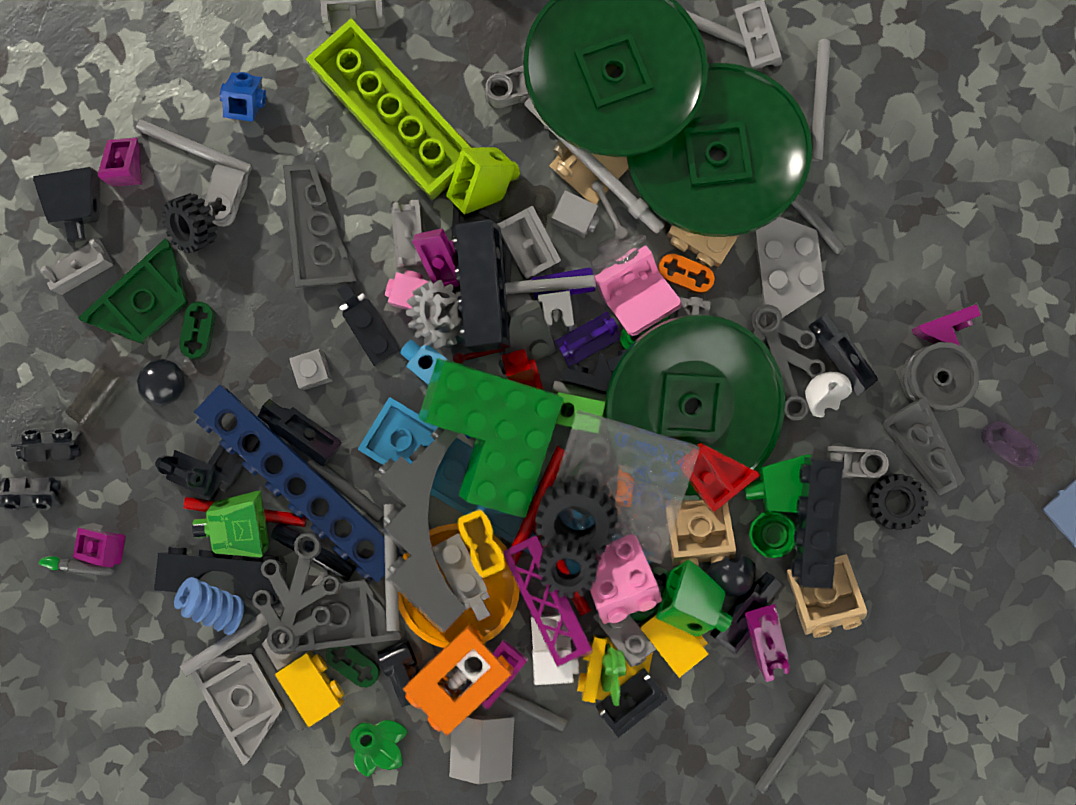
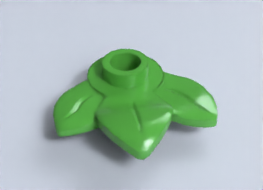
[601,644,626,707]

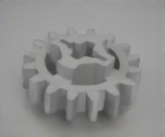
[405,280,464,349]

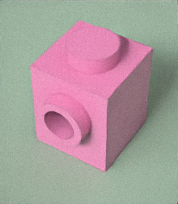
[385,270,429,310]

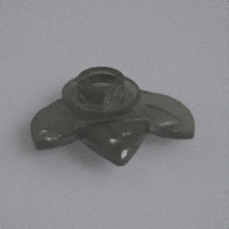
[499,179,556,228]

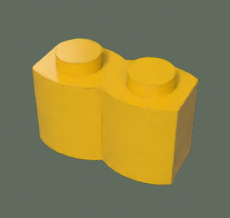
[459,510,505,578]

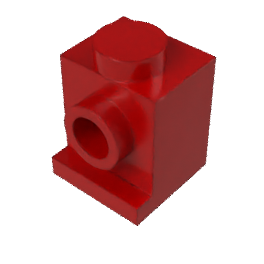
[501,349,543,390]

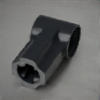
[377,639,418,707]

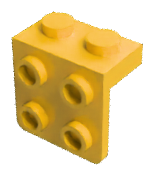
[577,634,653,703]

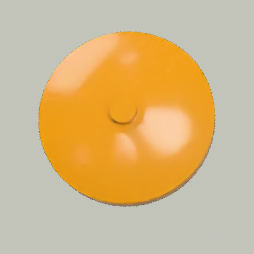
[398,523,520,648]

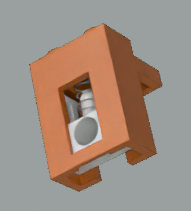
[403,623,515,735]

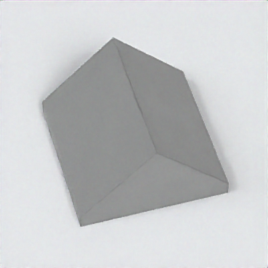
[449,714,514,784]

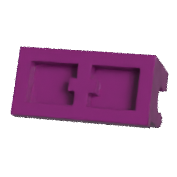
[745,604,790,682]

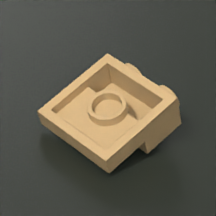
[667,226,739,268]
[664,499,736,567]
[787,554,867,638]

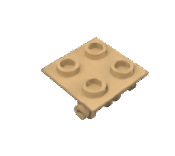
[549,149,628,205]

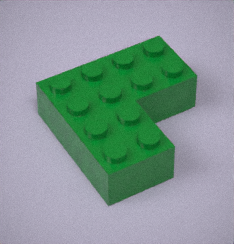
[418,357,564,518]

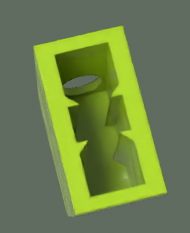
[446,147,520,214]

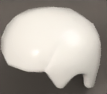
[805,372,852,418]

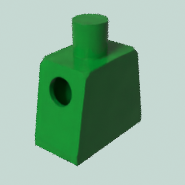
[743,454,811,513]
[655,559,733,636]

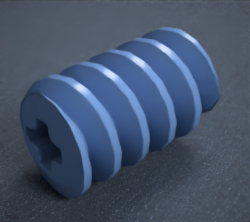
[174,577,245,635]

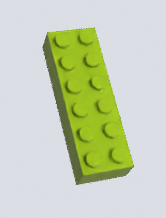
[305,18,471,201]

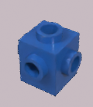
[220,72,266,122]

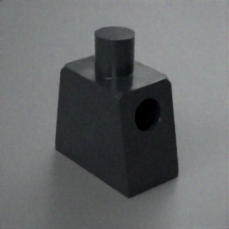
[33,167,100,242]

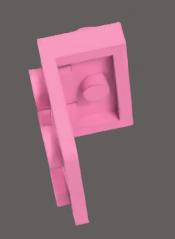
[595,245,682,336]
[579,534,662,625]

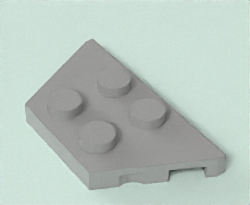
[754,217,825,326]
[184,653,284,765]

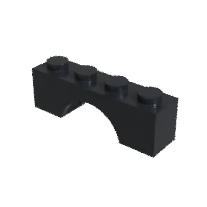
[154,546,287,602]

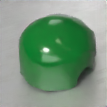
[749,511,795,558]

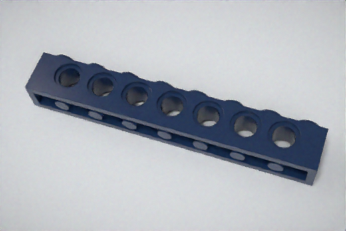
[194,384,404,583]

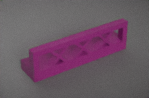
[502,536,593,668]

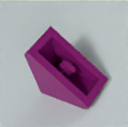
[98,137,142,187]

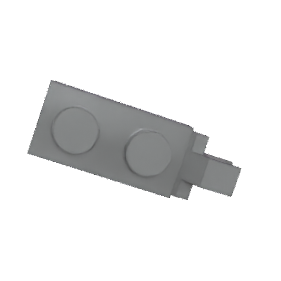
[432,533,490,621]

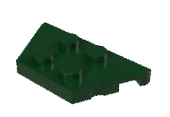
[78,238,188,344]

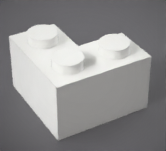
[531,613,579,685]

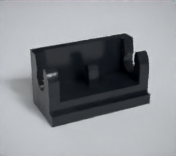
[595,668,668,738]

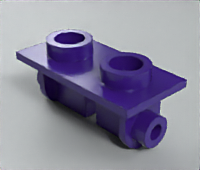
[554,311,620,368]

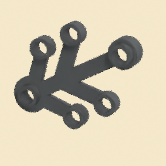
[752,304,825,420]
[252,533,342,655]

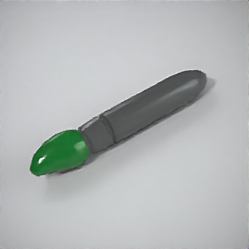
[39,556,115,576]

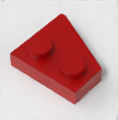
[676,443,760,512]

